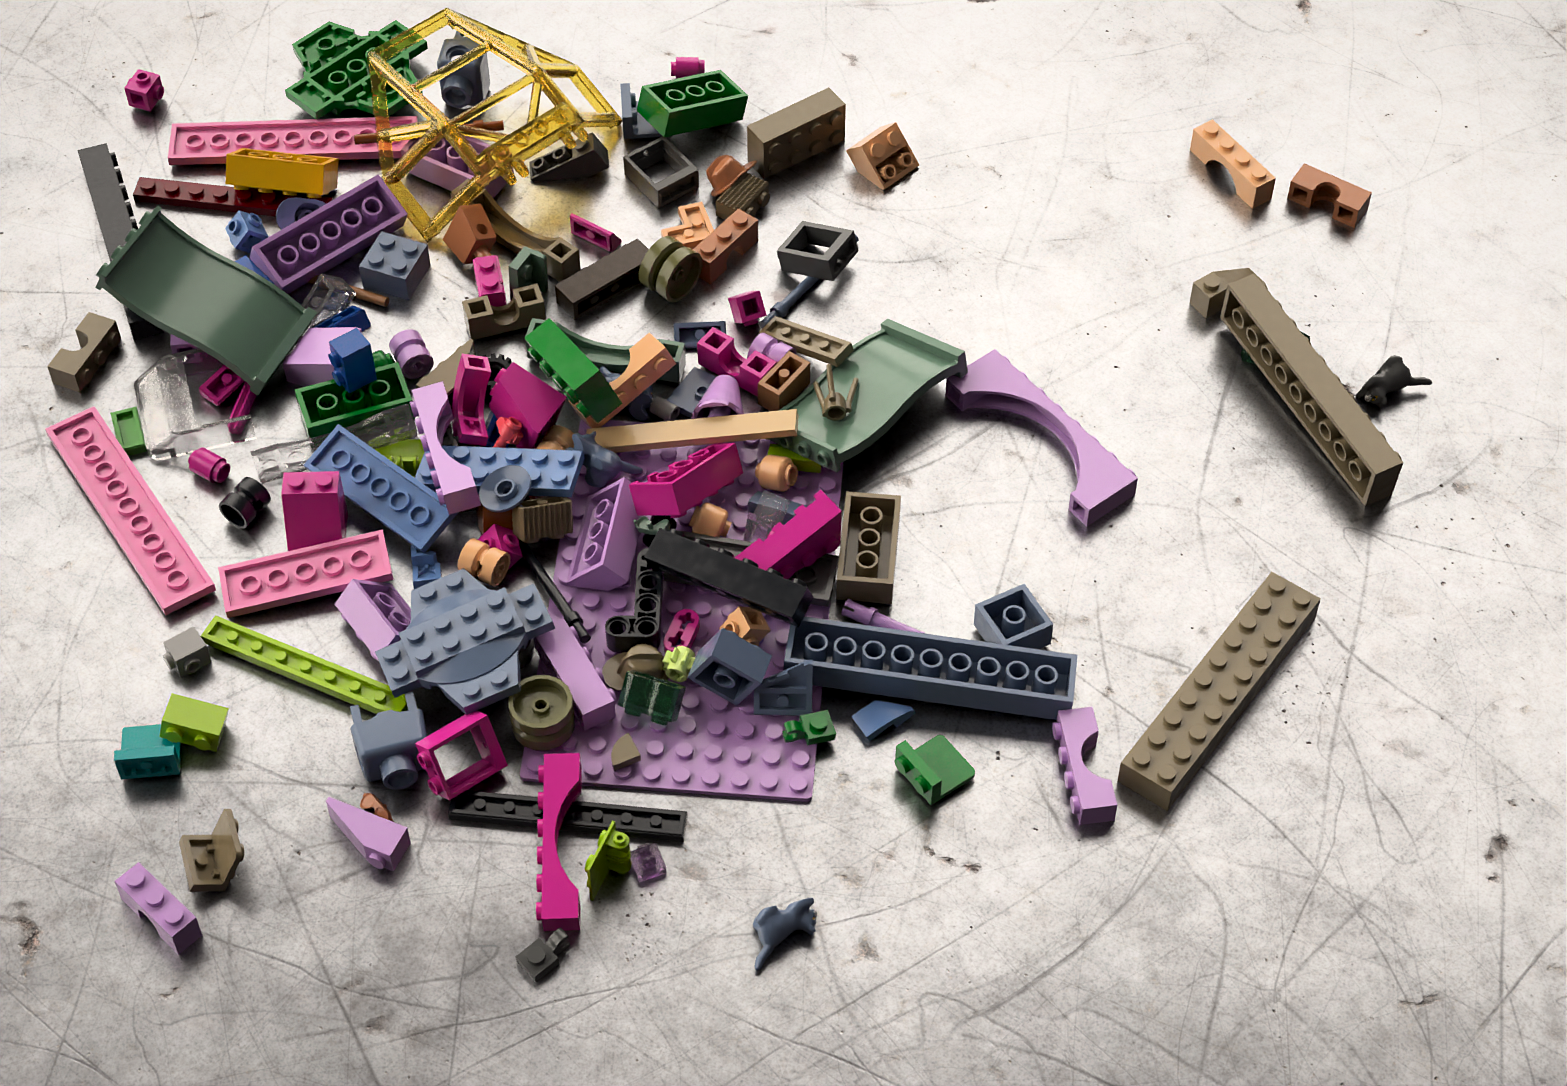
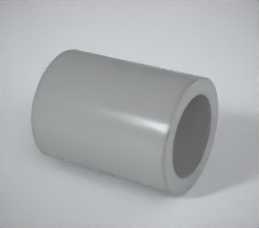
[650,396,680,421]

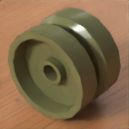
[639,236,703,303]
[508,675,575,750]

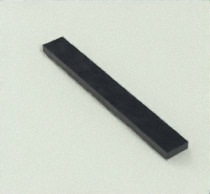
[448,790,688,842]

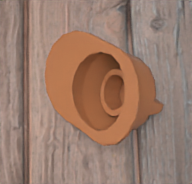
[706,155,757,197]

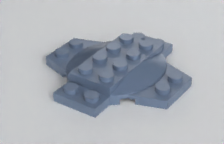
[375,568,555,715]

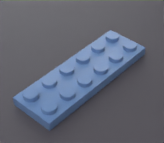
[304,424,459,553]
[415,445,585,497]

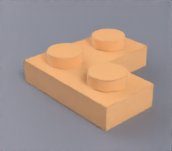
[661,202,714,249]

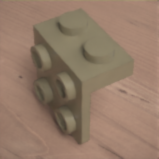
[179,809,244,892]

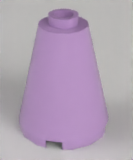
[691,375,744,443]

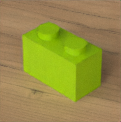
[159,693,229,752]

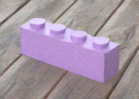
[533,618,618,731]

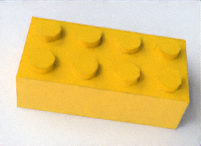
[225,148,339,198]

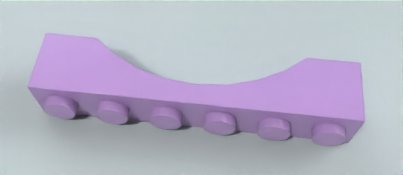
[410,381,481,515]

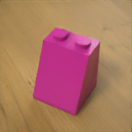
[489,362,567,449]
[281,471,348,551]

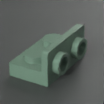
[508,246,548,300]

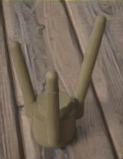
[813,364,858,421]

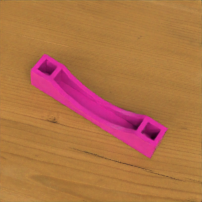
[536,753,582,931]

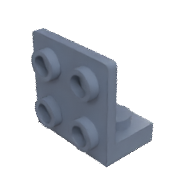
[620,83,662,139]

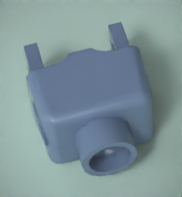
[437,25,490,108]
[350,692,427,790]

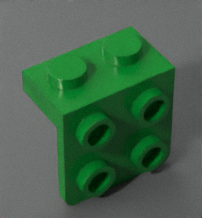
[894,735,975,805]

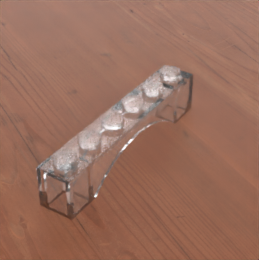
[251,403,417,484]

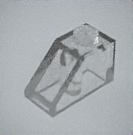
[301,273,356,329]

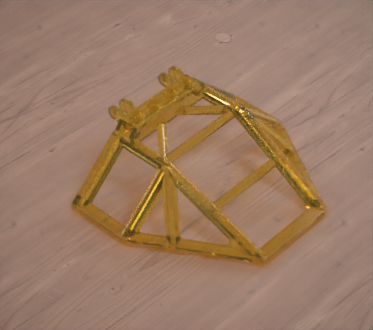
[367,7,622,243]

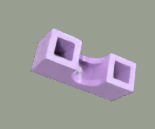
[114,862,203,955]

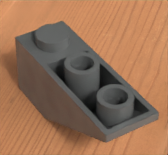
[529,132,609,182]

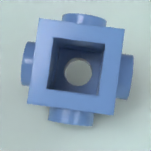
[225,210,269,253]

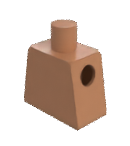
[443,204,496,264]

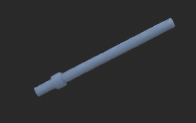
[759,234,859,328]

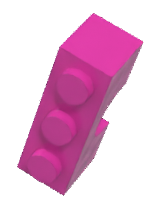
[697,327,777,397]

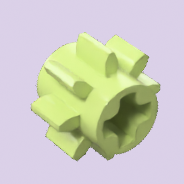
[662,646,695,682]

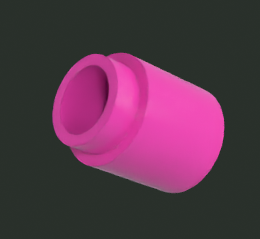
[671,57,705,79]
[188,447,230,483]

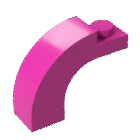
[452,353,491,446]

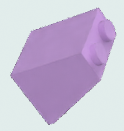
[283,327,362,387]

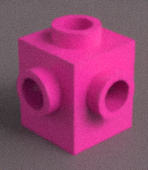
[124,69,164,112]
[478,524,523,570]

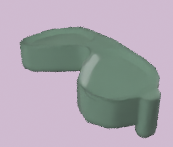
[633,516,671,535]

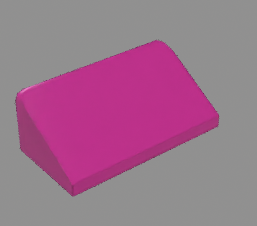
[570,213,622,252]
[199,365,245,406]

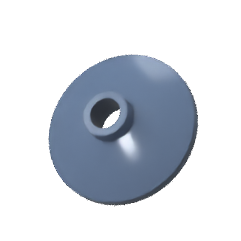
[479,465,531,512]

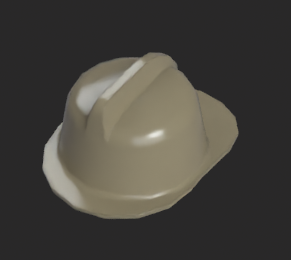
[602,644,669,691]

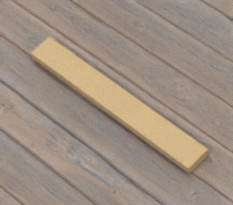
[586,409,799,453]

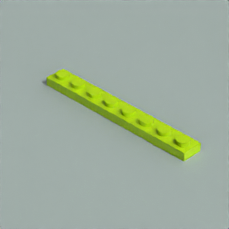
[201,615,408,714]

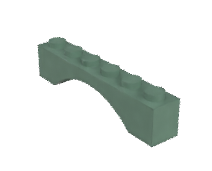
[525,318,686,383]

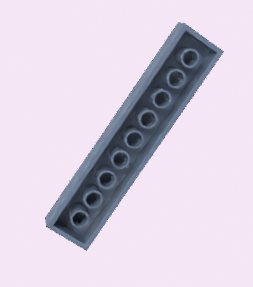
[783,616,1078,720]

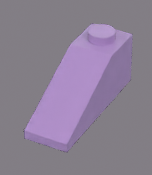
[326,797,411,871]

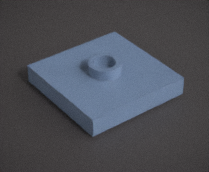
[667,366,716,418]

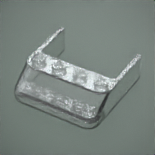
[134,348,256,460]

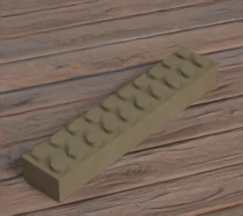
[1220,273,1403,506]
[1117,571,1321,811]

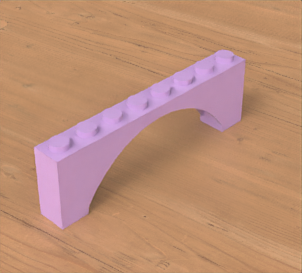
[945,349,1138,527]

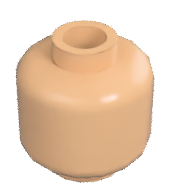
[755,454,798,492]
[689,502,732,538]

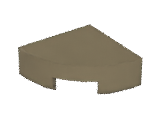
[611,733,641,771]

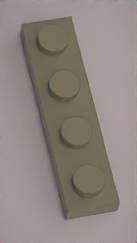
[759,316,854,367]

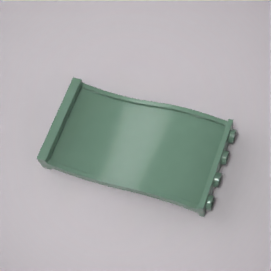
[95,205,317,396]
[768,318,968,472]

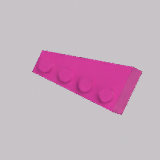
[629,443,743,518]
[734,490,842,579]

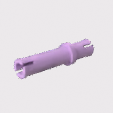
[841,599,925,633]

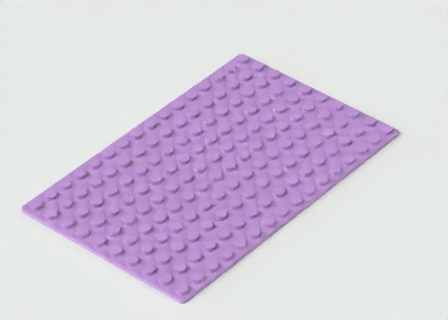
[520,420,844,802]

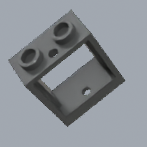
[623,136,699,209]
[777,221,859,281]

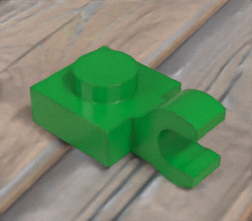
[782,710,836,746]

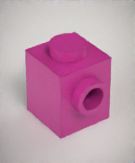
[728,291,767,326]

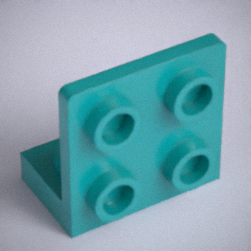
[114,724,181,780]

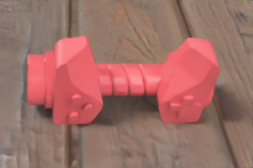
[480,417,523,448]

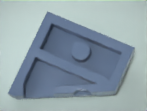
[754,660,813,716]

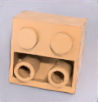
[846,122,919,190]

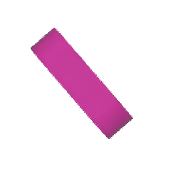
[663,609,700,654]

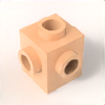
[719,606,770,646]

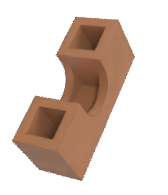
[1287,163,1372,228]
[693,208,758,284]

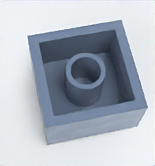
[359,231,431,300]
[973,583,1053,649]
[687,628,772,706]

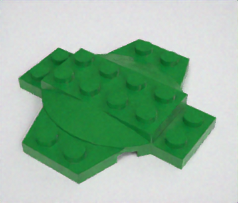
[285,20,428,120]

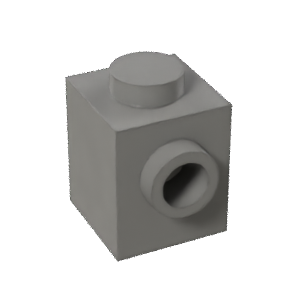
[163,626,211,677]

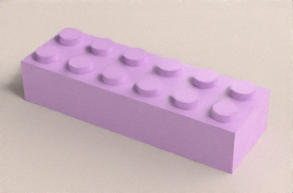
[249,174,408,294]

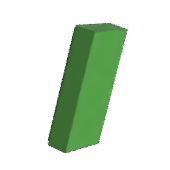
[110,406,148,456]

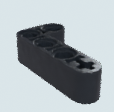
[605,548,663,653]

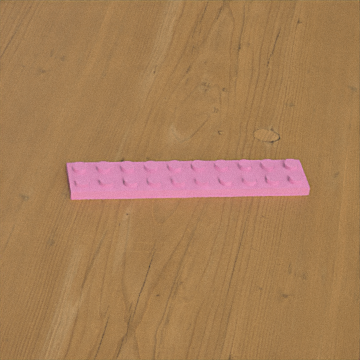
[168,116,418,165]
[45,406,216,616]

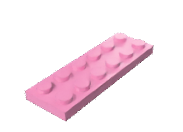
[218,529,394,618]

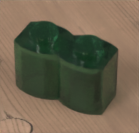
[617,670,686,725]

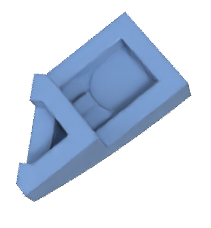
[411,545,442,589]
[851,700,916,741]

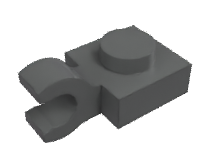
[515,928,571,982]

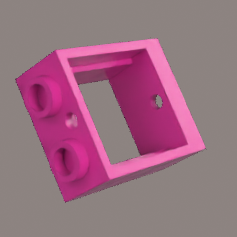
[415,711,508,800]

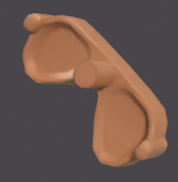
[360,793,394,822]

